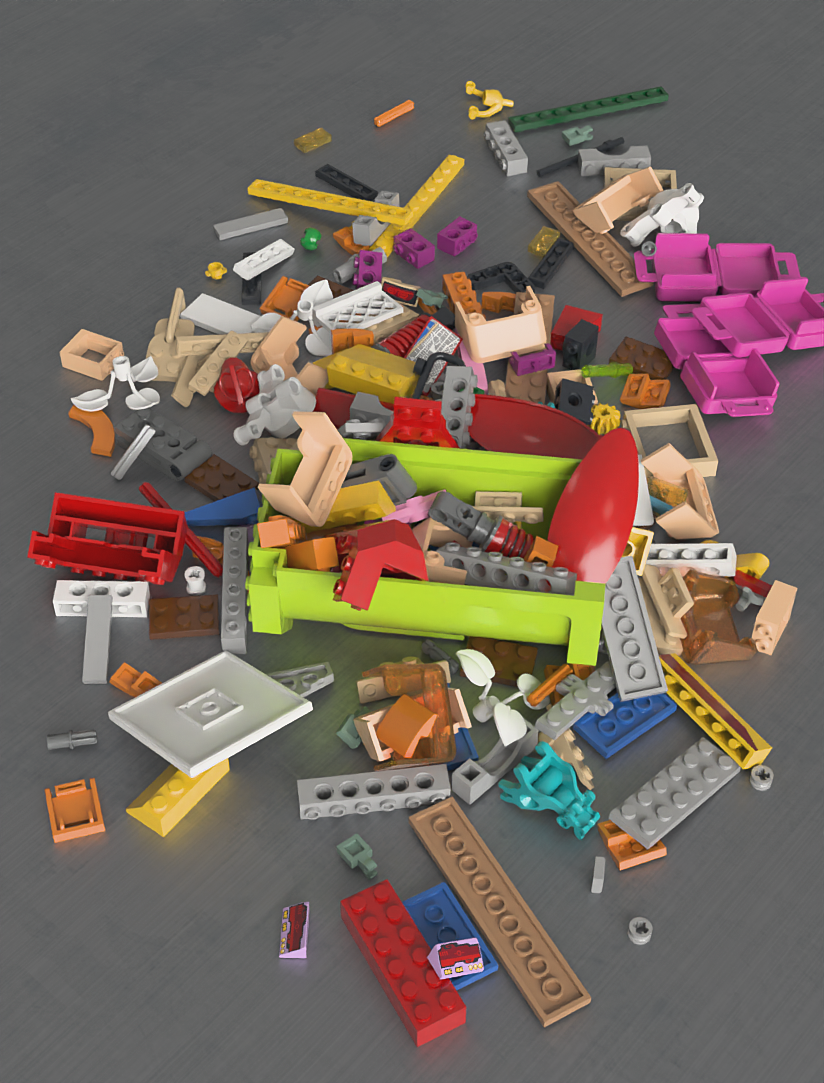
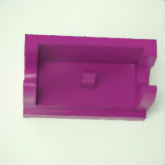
[509,343,556,376]

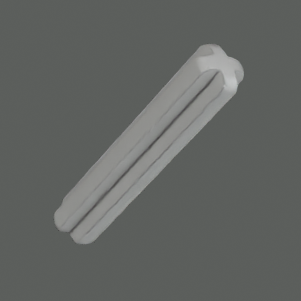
[111,424,155,480]

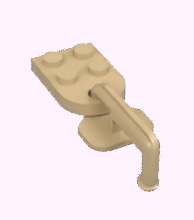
[146,287,195,382]

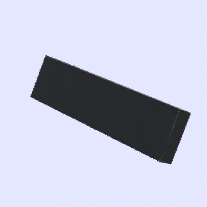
[315,164,378,201]
[528,238,574,289]
[242,252,262,305]

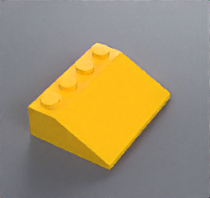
[327,344,420,404]

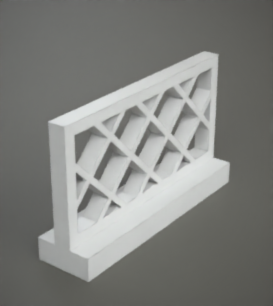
[313,281,403,333]

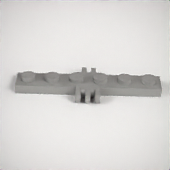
[535,660,616,740]

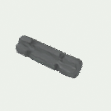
[421,639,459,674]

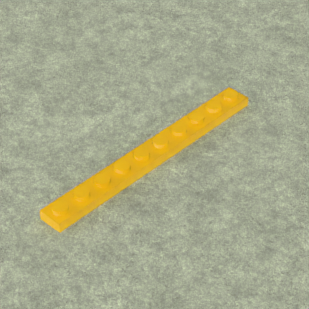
[369,155,465,258]
[247,179,414,226]

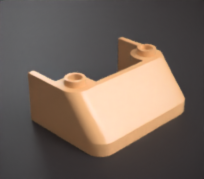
[573,166,664,234]
[455,286,547,363]
[251,316,329,397]
[258,412,352,527]
[641,443,719,540]
[411,517,473,585]
[353,687,472,762]

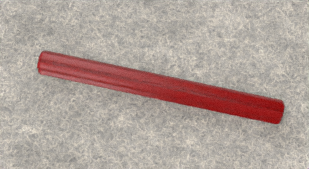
[139,482,223,577]

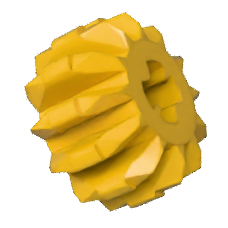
[588,402,620,435]

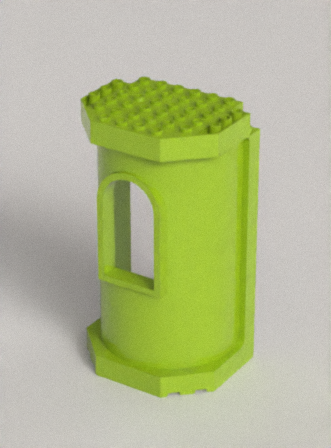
[245,438,605,666]

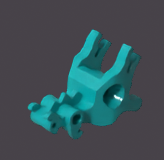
[498,741,600,840]

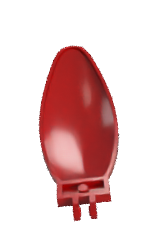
[454,394,603,460]
[546,427,639,587]

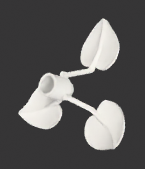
[251,280,333,357]
[71,356,160,412]
[455,649,550,746]

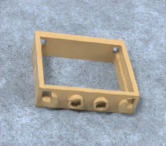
[603,167,677,221]
[620,404,718,483]

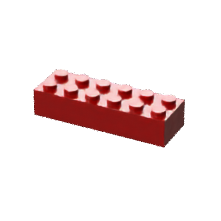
[340,879,466,1047]

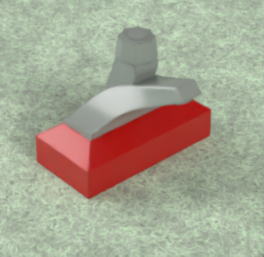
[731,570,773,612]

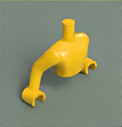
[465,81,513,119]

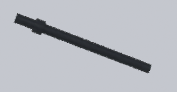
[537,137,625,177]

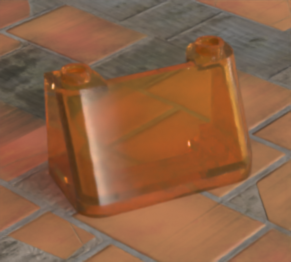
[680,569,758,665]

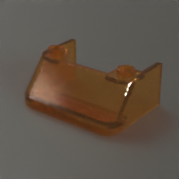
[362,664,456,771]

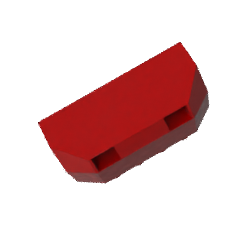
[27,492,187,585]
[322,519,428,611]

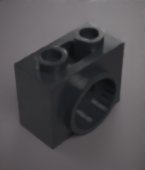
[562,319,599,370]
[554,378,595,425]

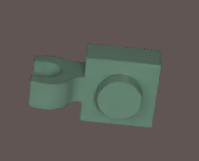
[562,125,593,146]
[416,288,448,309]
[336,706,371,749]
[336,833,378,880]

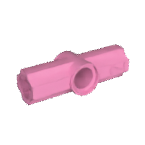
[382,490,446,524]

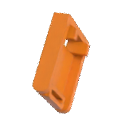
[260,276,309,322]
[44,778,105,843]

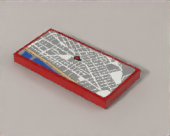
[403,316,463,396]

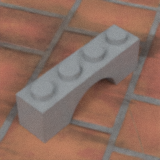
[577,146,651,176]
[352,191,400,246]
[350,392,393,423]
[452,718,539,805]

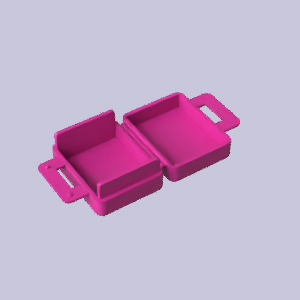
[634,233,801,302]
[692,277,824,357]
[654,304,779,417]

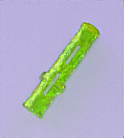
[581,362,633,378]

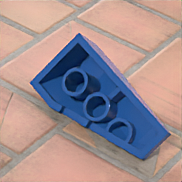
[185,487,263,526]

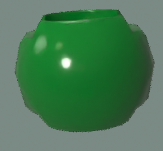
[300,227,322,251]

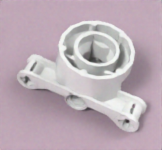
[620,183,704,247]
[233,364,316,445]

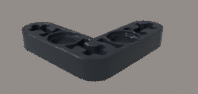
[467,262,535,294]

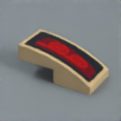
[381,277,421,307]

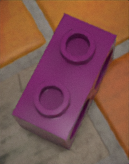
[437,216,478,257]
[393,228,435,269]
[353,250,383,290]

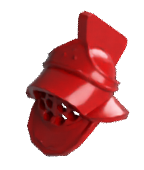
[214,357,260,413]

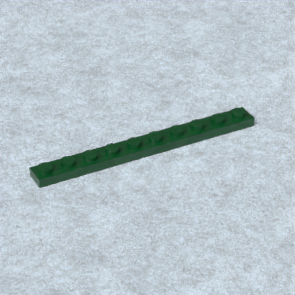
[508,86,669,132]

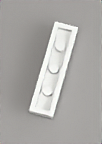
[233,239,294,280]

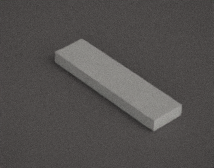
[213,208,288,240]
[82,595,113,684]

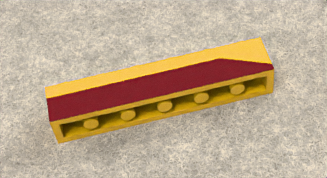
[659,653,772,769]

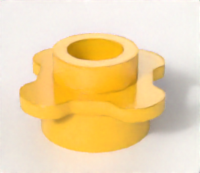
[205,262,227,279]

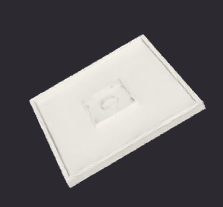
[108,650,313,778]

